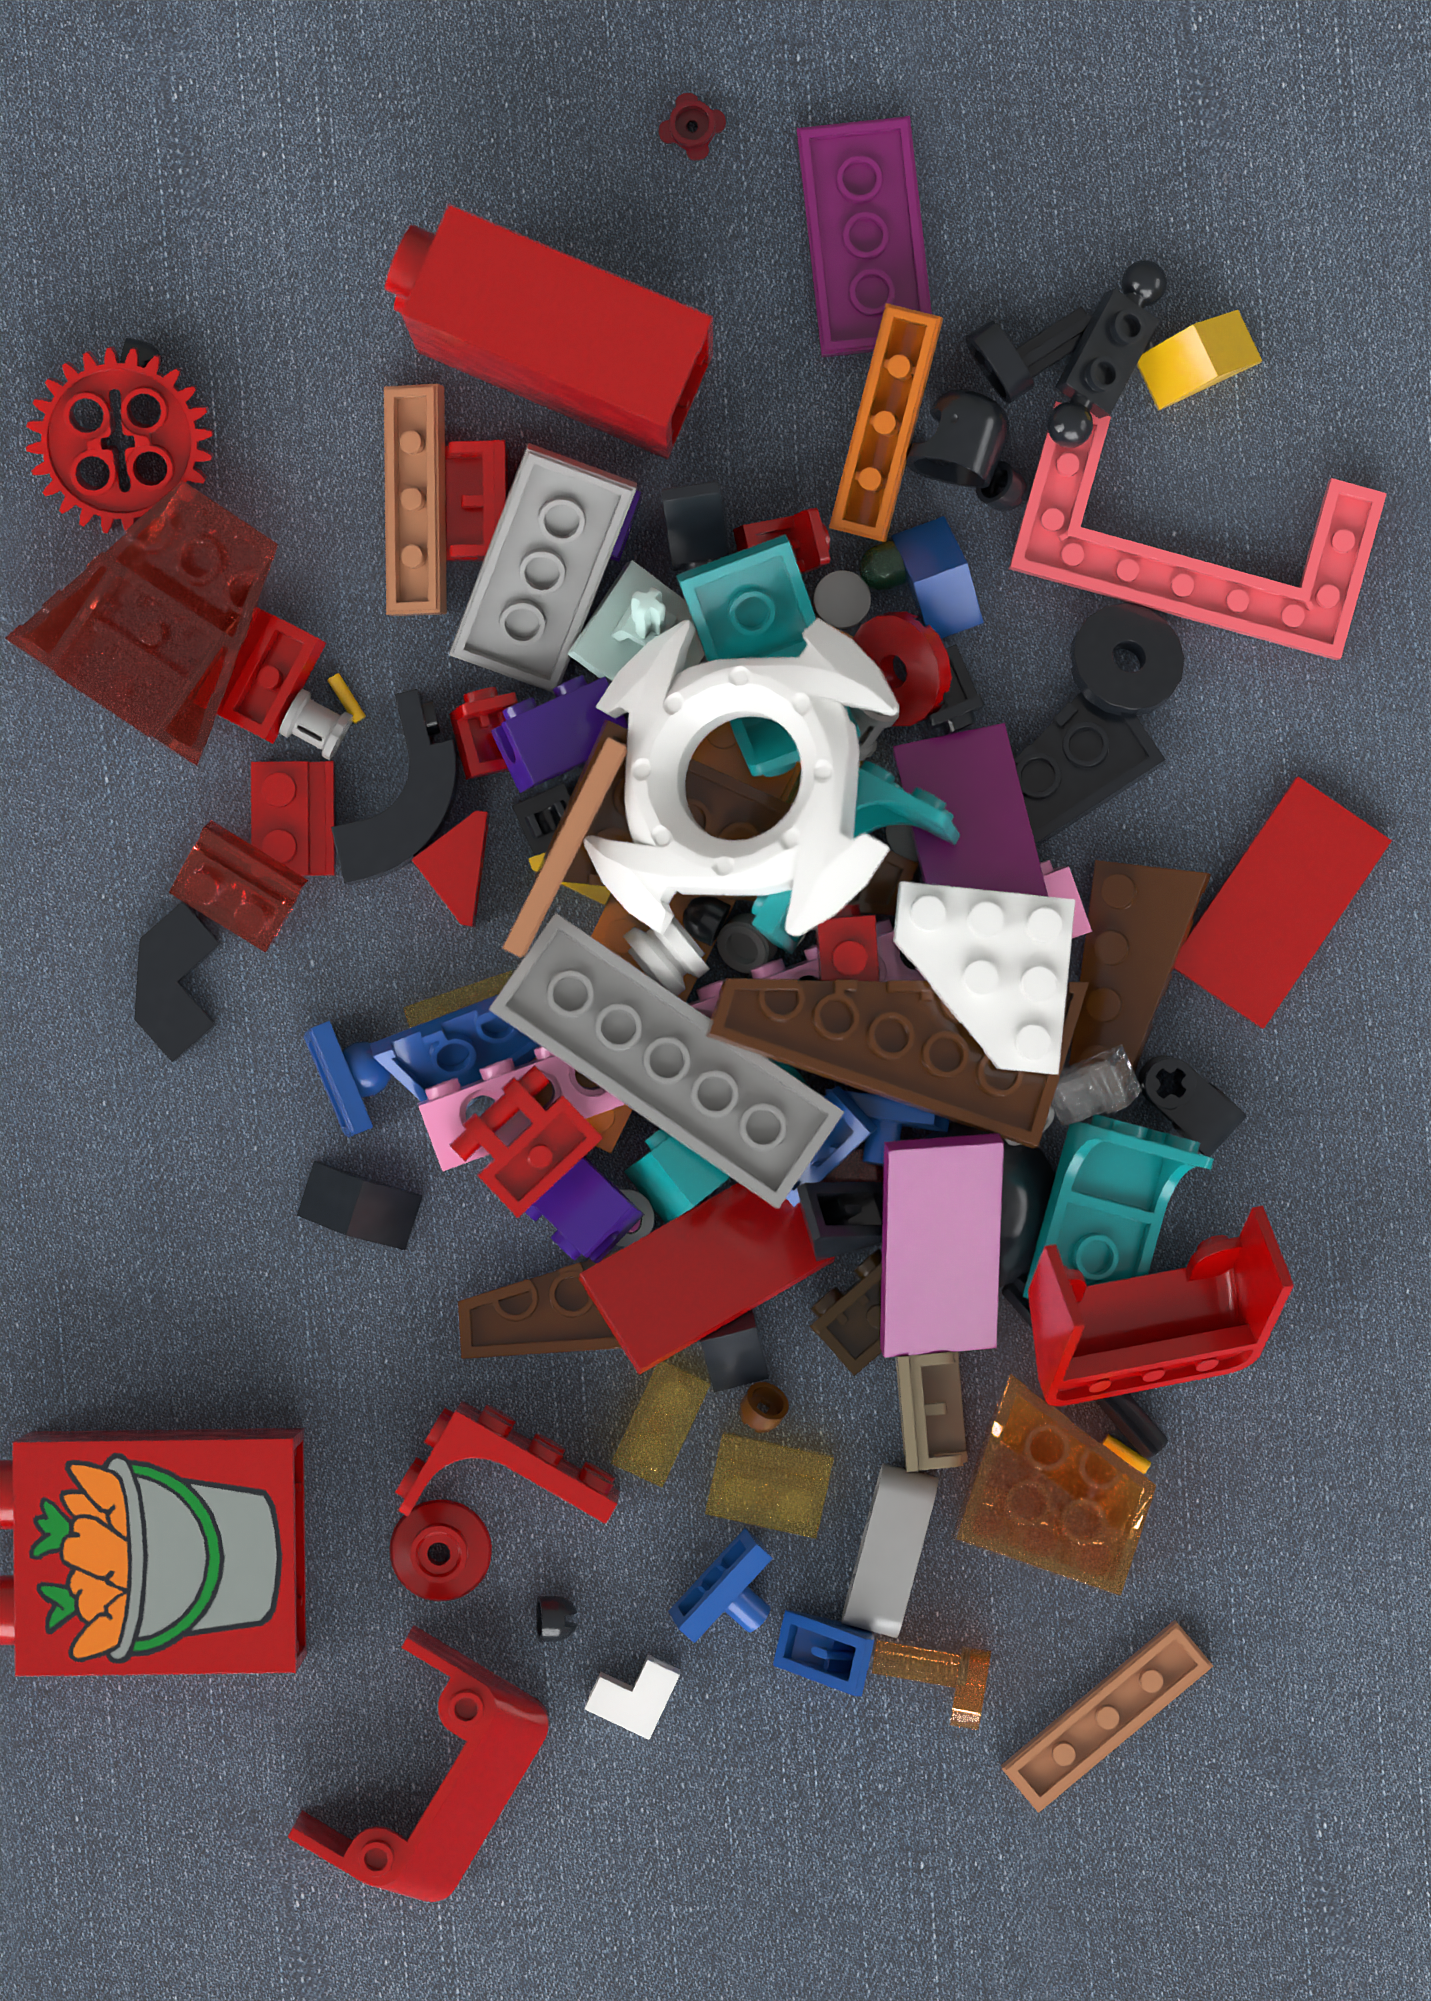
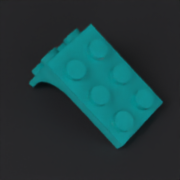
[676,534,861,777]
[752,760,961,954]
[1023,1114,1214,1299]

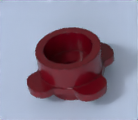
[659,93,726,161]

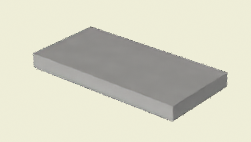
[449,443,637,693]

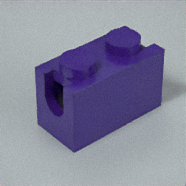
[491,675,628,793]
[525,1156,645,1264]

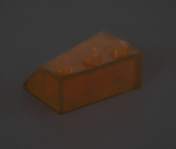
[950,1374,1157,1596]

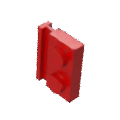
[198,604,326,744]
[251,761,336,877]

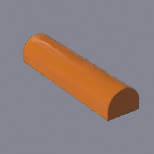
[829,303,943,543]

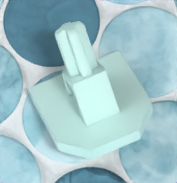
[567,560,705,685]

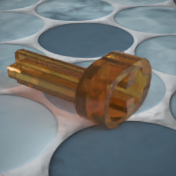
[871,1640,991,1730]

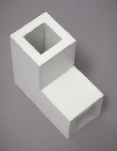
[585,1655,680,1740]

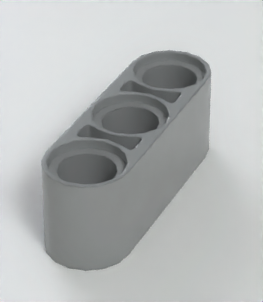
[841,1463,939,1638]

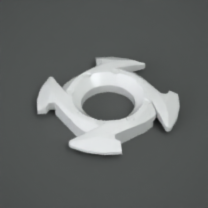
[584,618,899,936]

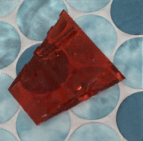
[5,480,279,767]

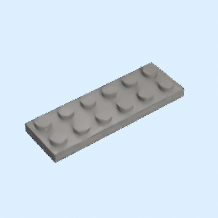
[489,913,844,1209]

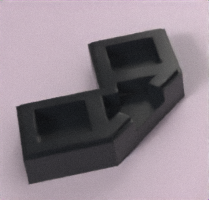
[134,901,222,1062]

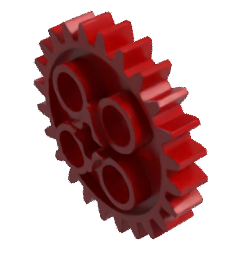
[26,346,214,534]

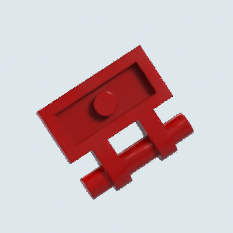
[450,1065,603,1218]

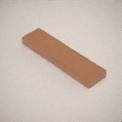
[384,384,447,616]
[502,738,627,958]
[1001,1620,1213,1813]

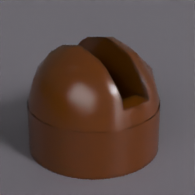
[739,1382,789,1433]

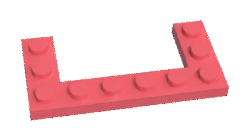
[1009,401,1387,661]

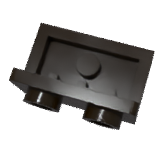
[809,1248,882,1376]

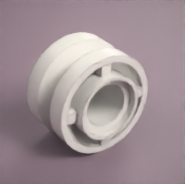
[623,917,710,996]

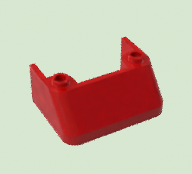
[1028,1205,1294,1406]
[287,1625,549,1902]

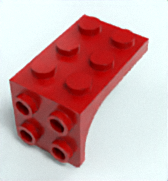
[395,1401,620,1524]

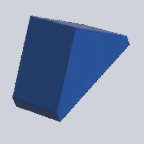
[891,516,984,639]
[773,1610,874,1697]

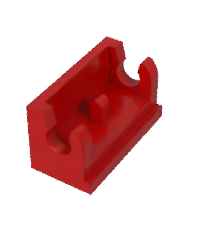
[445,440,508,562]

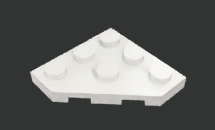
[893,882,1075,1075]

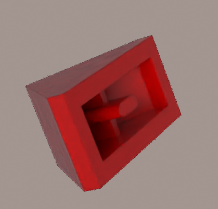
[412,810,490,927]

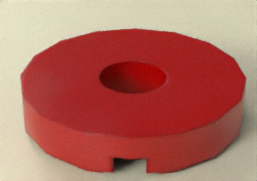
[852,612,952,726]

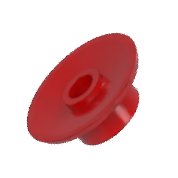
[390,1499,492,1602]

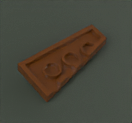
[1066,860,1212,1094]
[458,1248,623,1359]

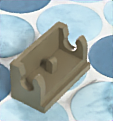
[895,1351,968,1472]

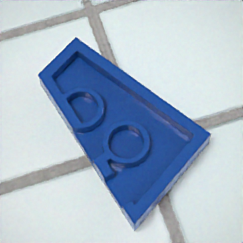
[370,994,540,1108]

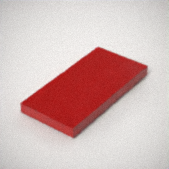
[1173,776,1392,1029]
[579,1182,836,1375]

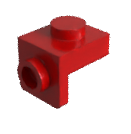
[733,508,830,575]
[449,687,518,780]
[813,904,880,981]

